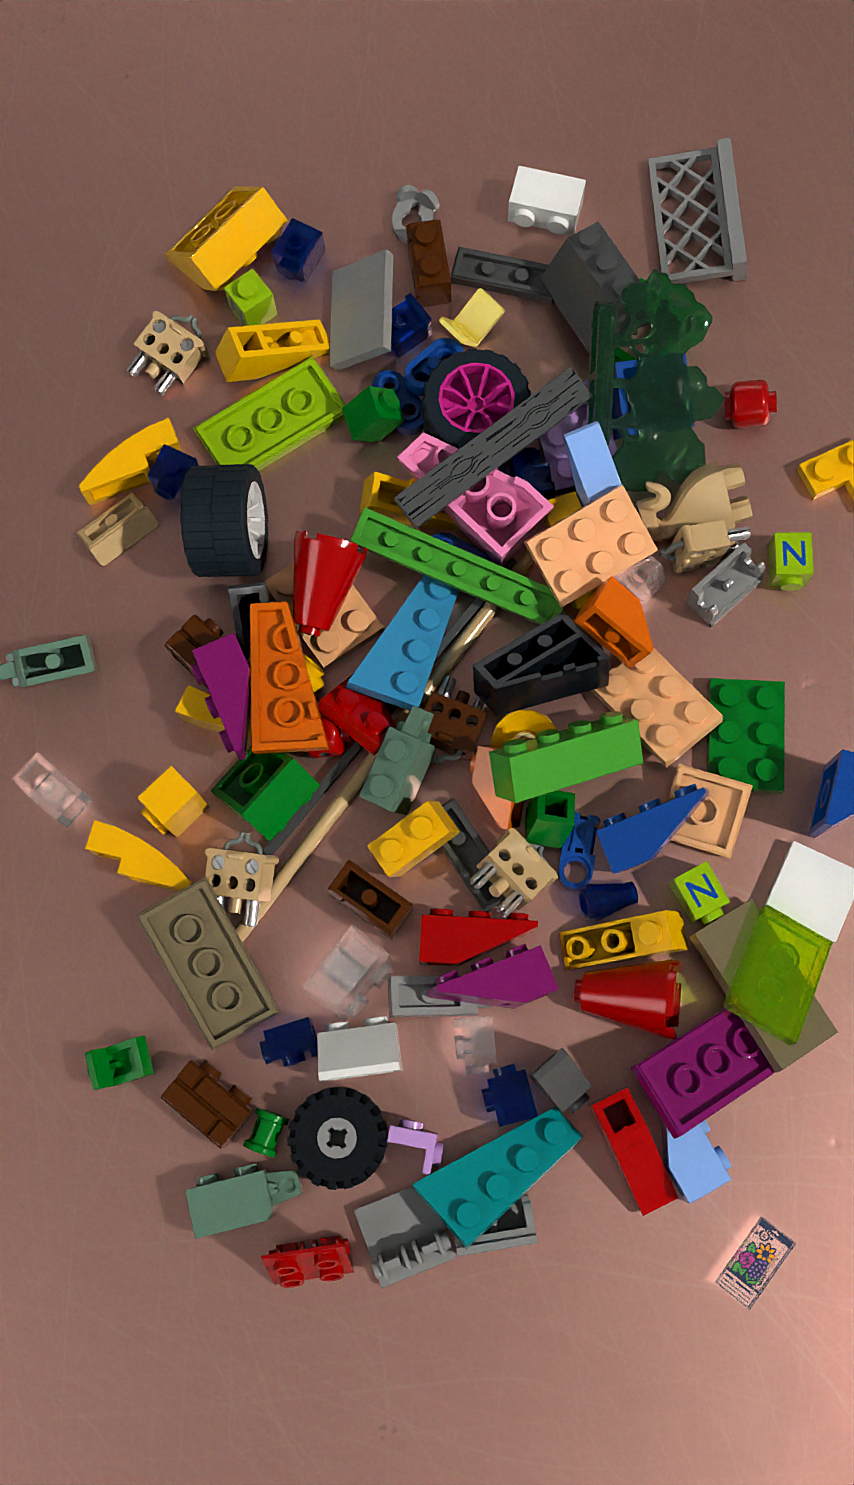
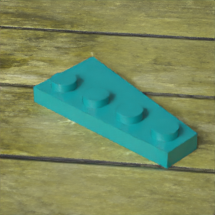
[412,1107,583,1249]

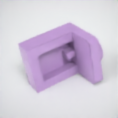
[387,1119,444,1175]

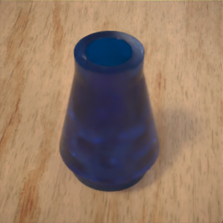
[578,881,638,921]

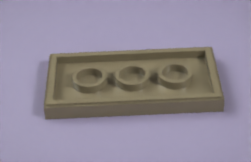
[136,876,280,1050]
[689,899,838,1073]

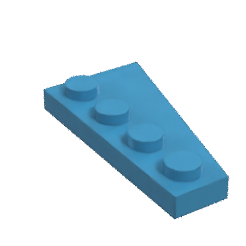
[346,575,459,711]

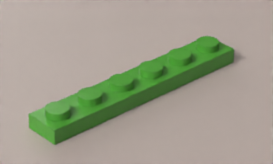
[350,507,564,625]

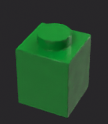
[342,386,405,443]
[525,790,575,849]

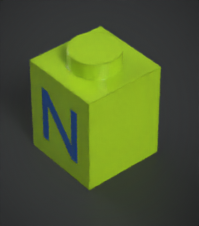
[224,268,278,326]
[767,532,814,591]
[668,861,730,925]

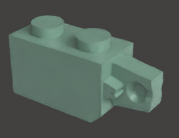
[0,634,98,687]
[359,706,435,815]
[185,1163,303,1239]

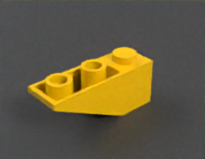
[559,910,689,971]

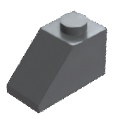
[529,1048,592,1113]

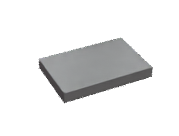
[329,249,393,371]

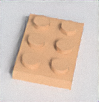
[524,485,658,607]
[264,562,384,671]
[592,648,723,768]

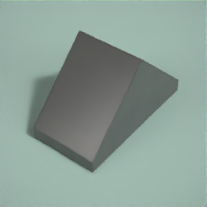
[228,582,272,653]

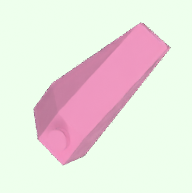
[397,432,554,567]

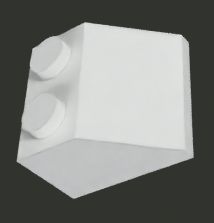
[317,1016,403,1081]

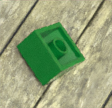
[210,745,320,842]

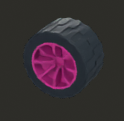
[422,348,531,466]

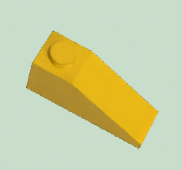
[215,319,330,382]

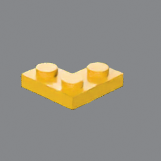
[796,440,854,501]

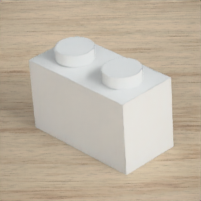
[508,166,586,235]

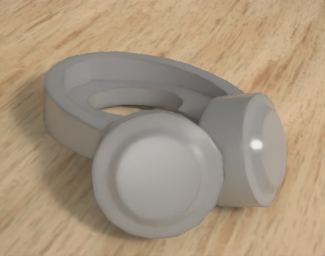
[392,185,440,244]

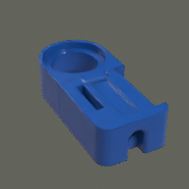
[557,812,601,891]

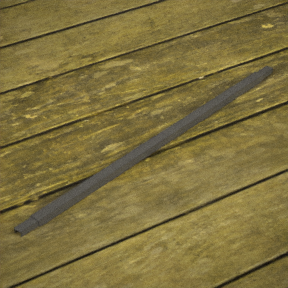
[263,557,517,855]

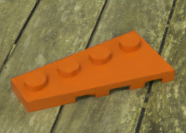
[250,601,330,754]

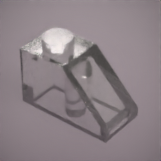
[12,752,92,828]

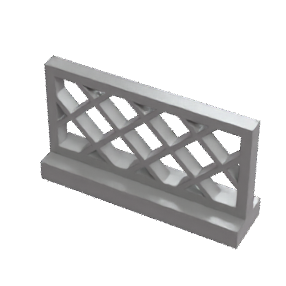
[648,137,747,287]

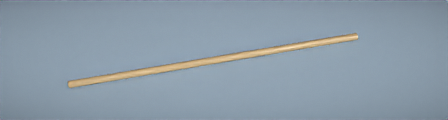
[235,525,547,942]

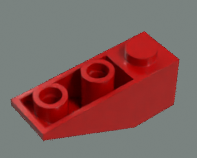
[419,909,538,967]
[588,1087,678,1216]

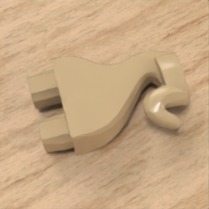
[636,462,753,541]

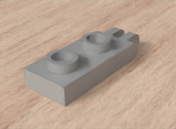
[388,975,493,1018]

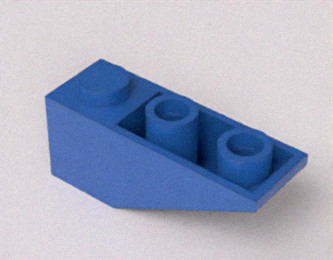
[596,784,709,874]

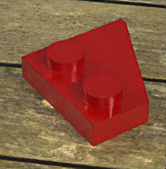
[318,673,397,755]

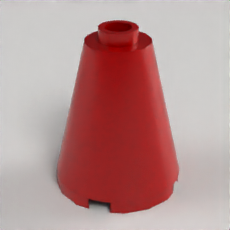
[293,530,368,637]
[574,959,681,1039]

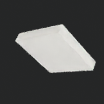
[762,841,854,944]

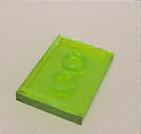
[723,904,833,1046]

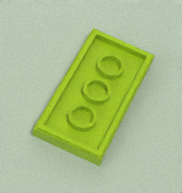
[193,356,346,471]

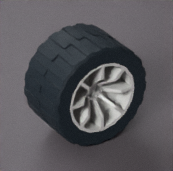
[180,464,268,577]

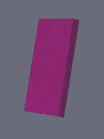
[631,1004,775,1139]

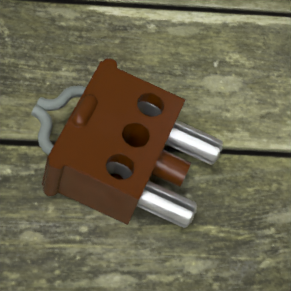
[424,676,487,764]

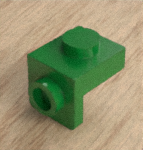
[85,1036,154,1090]

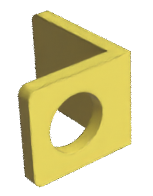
[439,288,505,348]

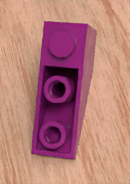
[190,633,251,760]
[427,944,559,1009]

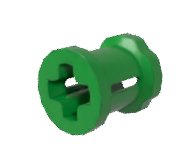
[243,1107,290,1158]

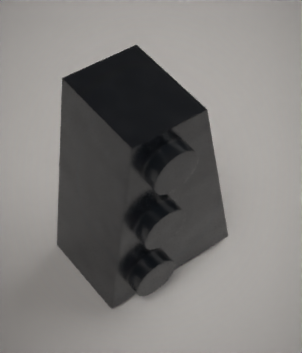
[473,611,610,716]

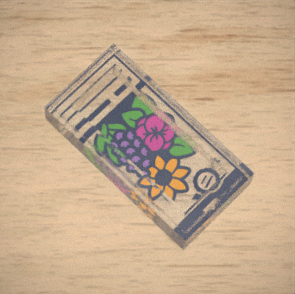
[715,1217,796,1310]

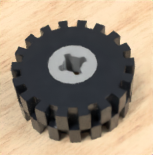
[287,1087,388,1190]

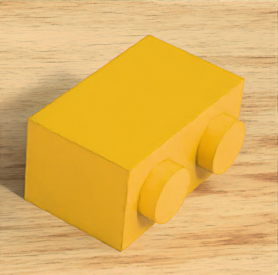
[137,766,210,837]
[367,801,460,877]

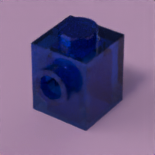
[272,218,326,284]
[147,444,199,502]
[481,1064,538,1127]

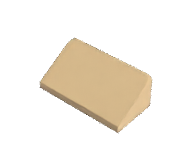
[77,492,159,566]

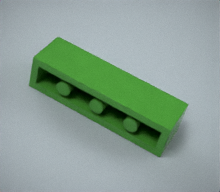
[489,711,643,803]

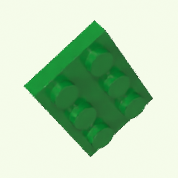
[707,678,785,794]

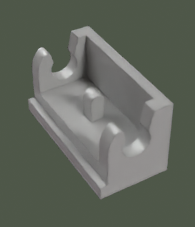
[686,542,766,627]
[454,1195,538,1257]

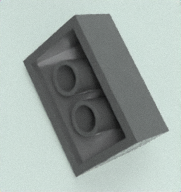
[541,221,653,354]

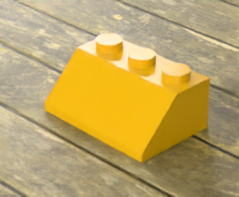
[164,186,288,291]

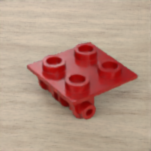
[261,1235,354,1288]

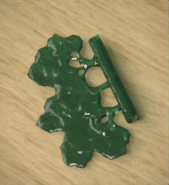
[586,269,725,492]

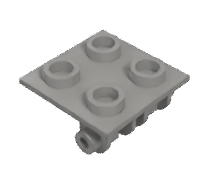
[354,1187,457,1288]

